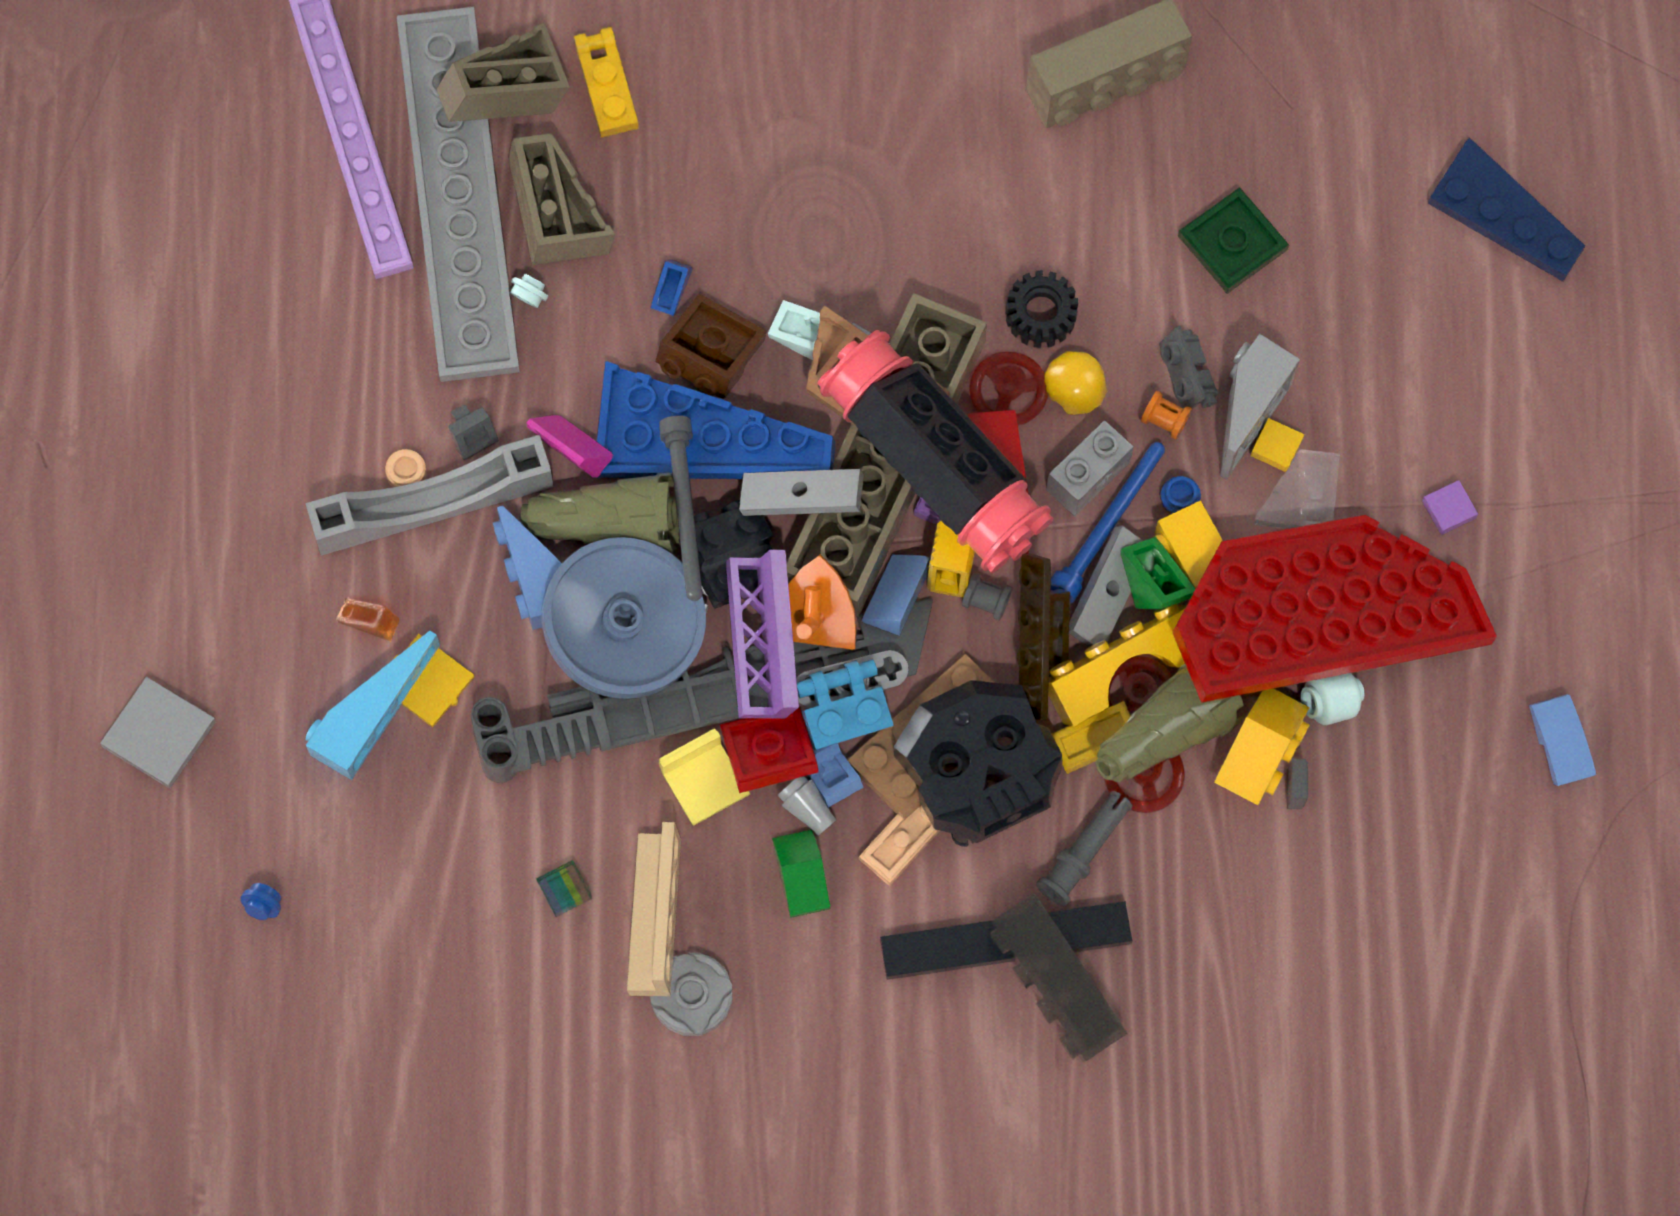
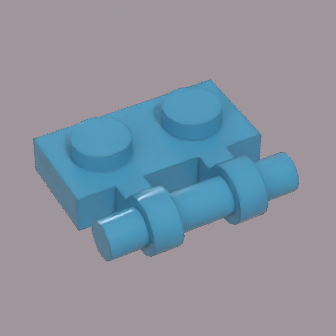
[797,659,894,750]

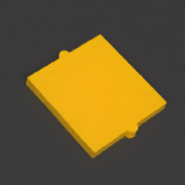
[394,634,475,728]

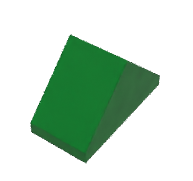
[1120,537,1195,609]
[772,829,830,918]

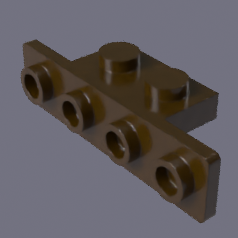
[1017,553,1070,720]

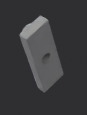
[739,469,864,516]
[1069,526,1143,647]

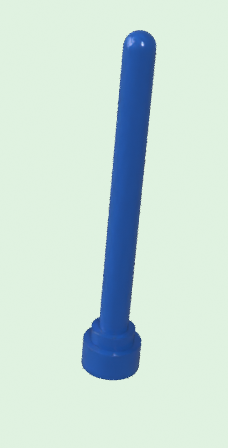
[1051,442,1165,603]

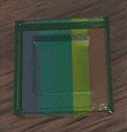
[536,860,592,918]

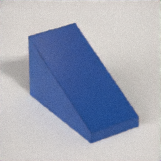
[650,260,693,316]

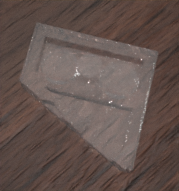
[1254,449,1340,529]

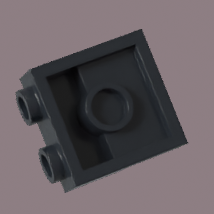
[678,500,774,609]

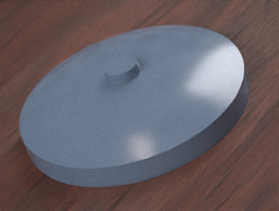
[542,537,706,699]

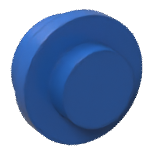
[1160,476,1201,514]
[240,883,281,920]

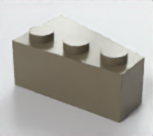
[437,22,570,122]
[508,133,615,265]

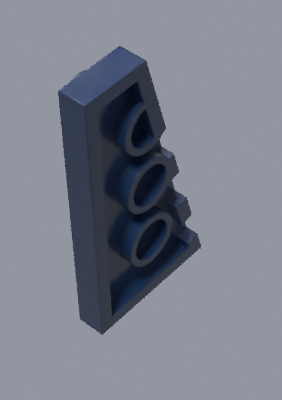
[1428,137,1585,282]

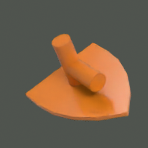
[788,554,856,650]

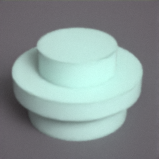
[510,274,548,308]

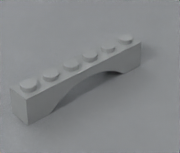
[305,435,553,556]

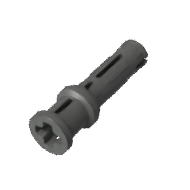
[1036,791,1132,906]

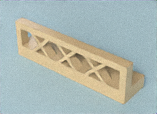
[627,822,681,996]

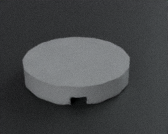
[651,953,732,1036]

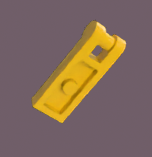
[573,27,639,138]

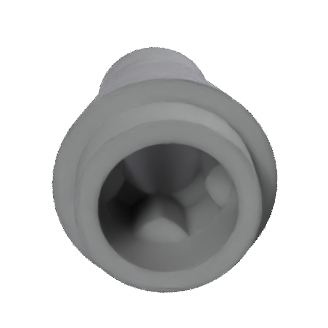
[778,776,837,836]

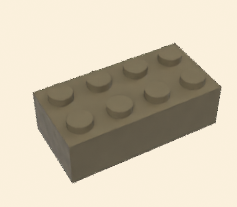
[1026,0,1192,129]

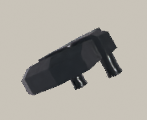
[893,680,1063,847]

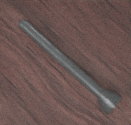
[659,416,702,601]

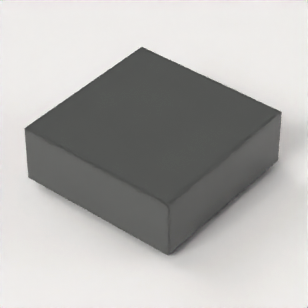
[1287,758,1308,809]

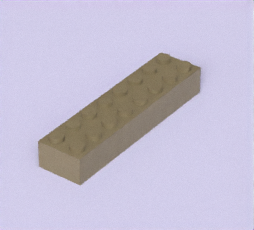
[786,293,987,617]

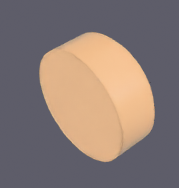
[385,449,426,487]

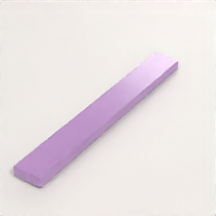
[289,0,413,279]

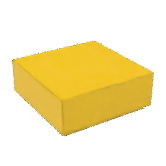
[1251,418,1305,473]

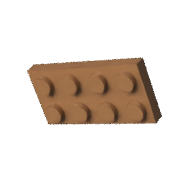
[847,654,994,821]

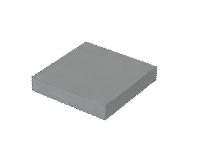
[100,677,216,789]

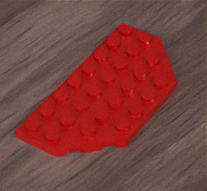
[1172,515,1497,703]

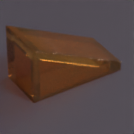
[336,598,400,642]

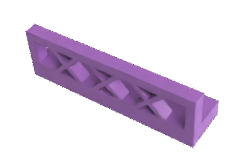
[726,550,799,718]

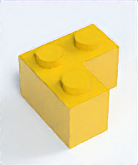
[1214,689,1310,805]

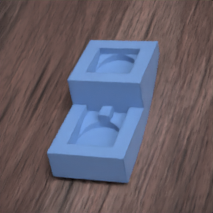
[1529,694,1597,786]
[805,724,864,808]

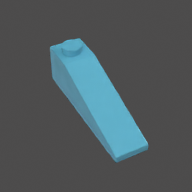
[306,631,440,780]

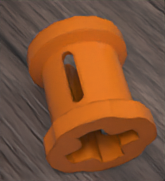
[1141,390,1192,440]

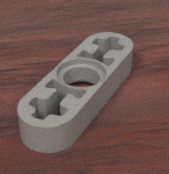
[796,650,908,708]

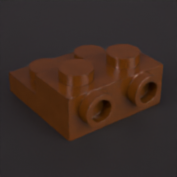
[655,293,767,400]

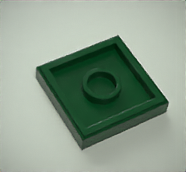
[1178,187,1289,294]

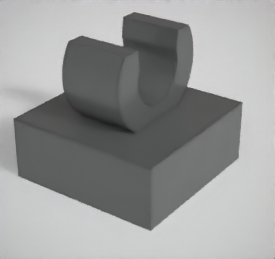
[448,404,499,460]

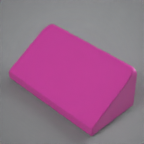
[526,415,613,478]

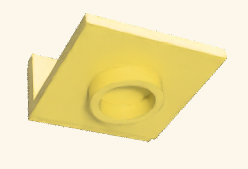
[659,728,750,826]

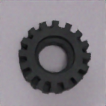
[1005,270,1078,348]

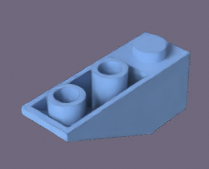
[493,506,562,630]

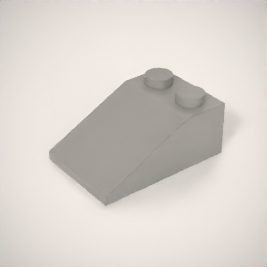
[1220,333,1300,480]

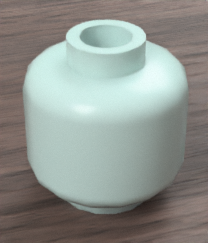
[1301,673,1365,725]

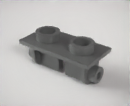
[1159,326,1218,410]

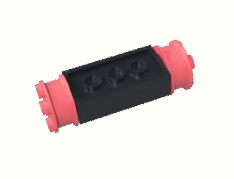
[817,330,1054,573]

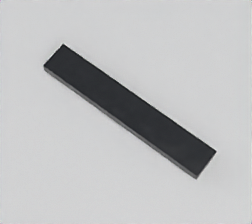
[880,901,1133,980]

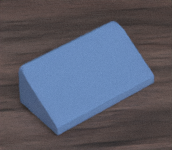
[862,554,931,636]

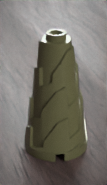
[521,473,680,554]
[1096,663,1244,782]

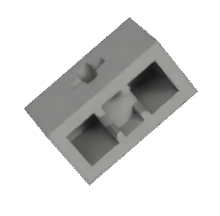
[1046,420,1134,516]

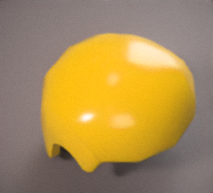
[1044,351,1107,415]

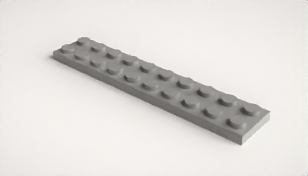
[397,7,519,382]

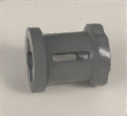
[962,573,1013,621]

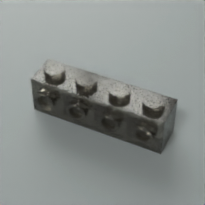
[989,893,1128,1062]

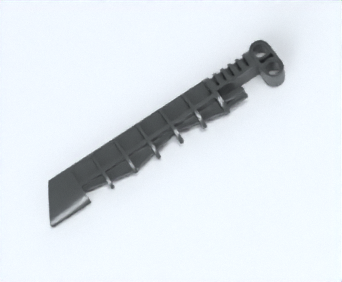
[471,598,933,783]

